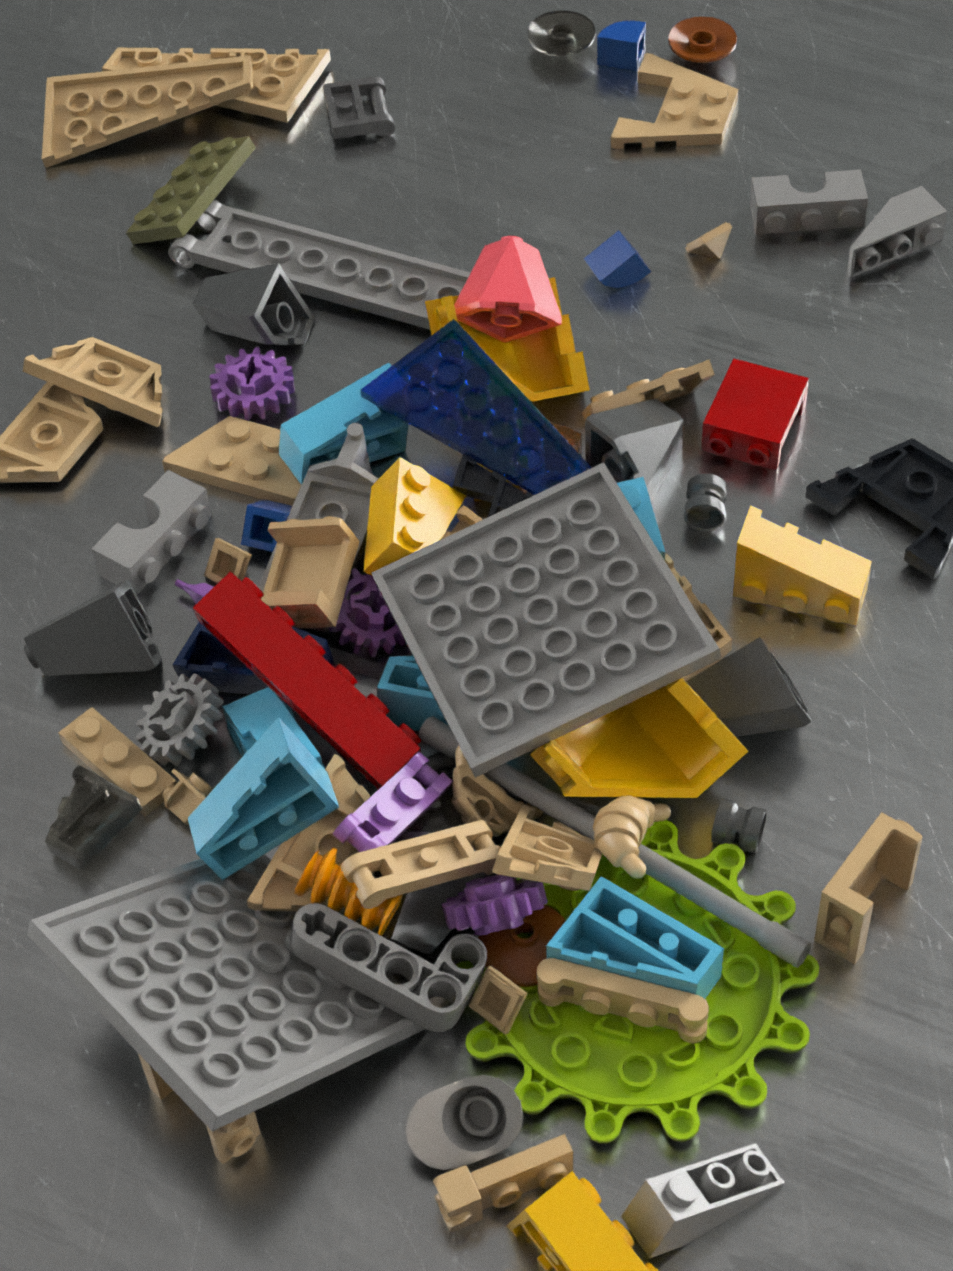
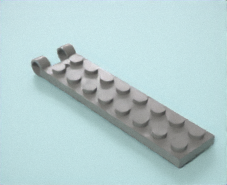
[168,200,470,330]

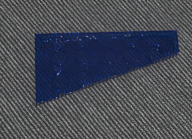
[360,319,592,495]

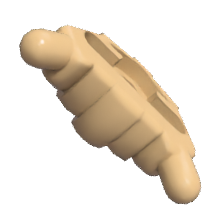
[451,745,543,837]
[593,796,671,879]

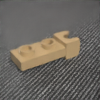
[433,1134,573,1232]

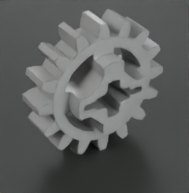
[136,673,224,766]

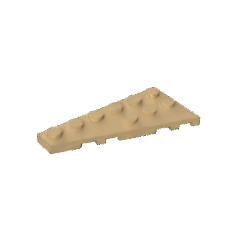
[102,48,331,122]
[42,55,253,168]

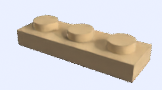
[58,707,177,817]

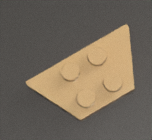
[23,337,162,427]
[0,382,103,483]
[162,416,301,506]
[247,754,374,913]
[492,804,602,891]

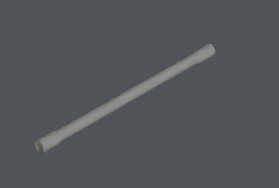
[418,716,812,968]

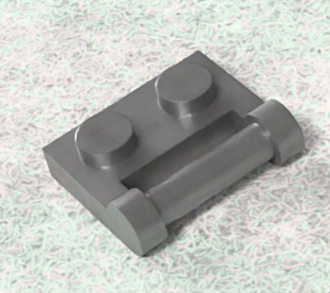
[323,77,395,139]

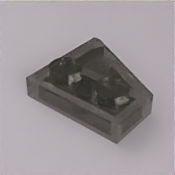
[45,765,143,870]

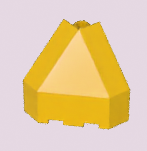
[425,277,590,402]
[530,678,748,798]

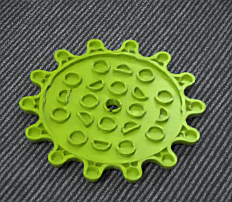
[456,820,819,1144]

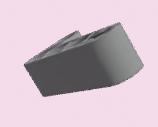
[291,903,487,1032]

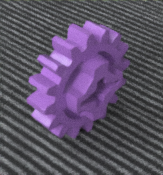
[209,347,295,421]
[329,568,406,657]
[442,874,548,935]

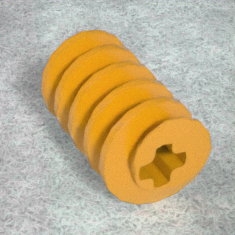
[294,847,402,936]

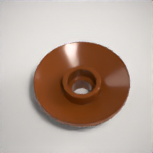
[668,16,737,63]
[478,905,566,987]

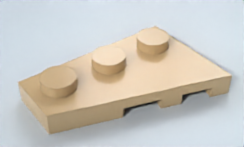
[582,360,715,420]

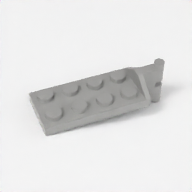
[258,423,379,634]

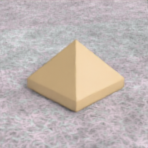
[685,222,732,259]
[204,538,252,583]
[469,966,528,1034]

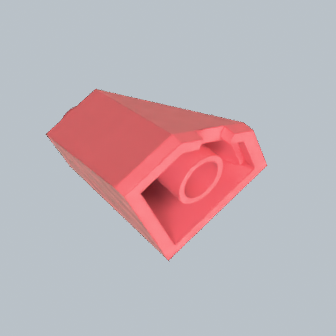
[454,236,562,343]

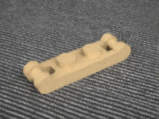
[340,820,501,909]
[537,958,709,1043]

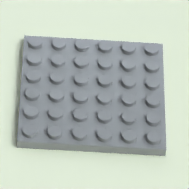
[372,462,722,778]
[27,854,425,1131]

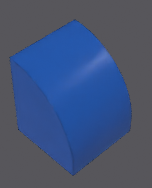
[597,21,646,71]
[584,230,651,288]
[241,499,292,552]

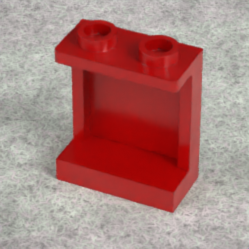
[701,358,809,470]

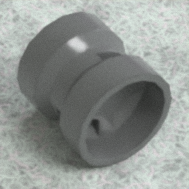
[684,473,728,531]
[711,798,767,854]

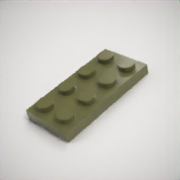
[126,136,256,244]

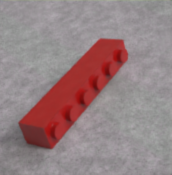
[193,571,422,790]

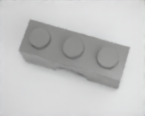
[749,169,868,235]
[91,470,212,595]

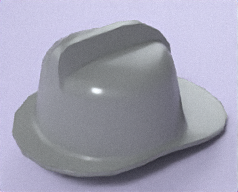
[405,1074,523,1170]

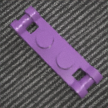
[332,751,453,852]

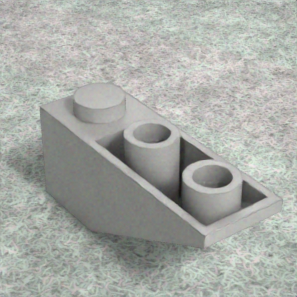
[847,186,947,278]
[621,1143,784,1258]

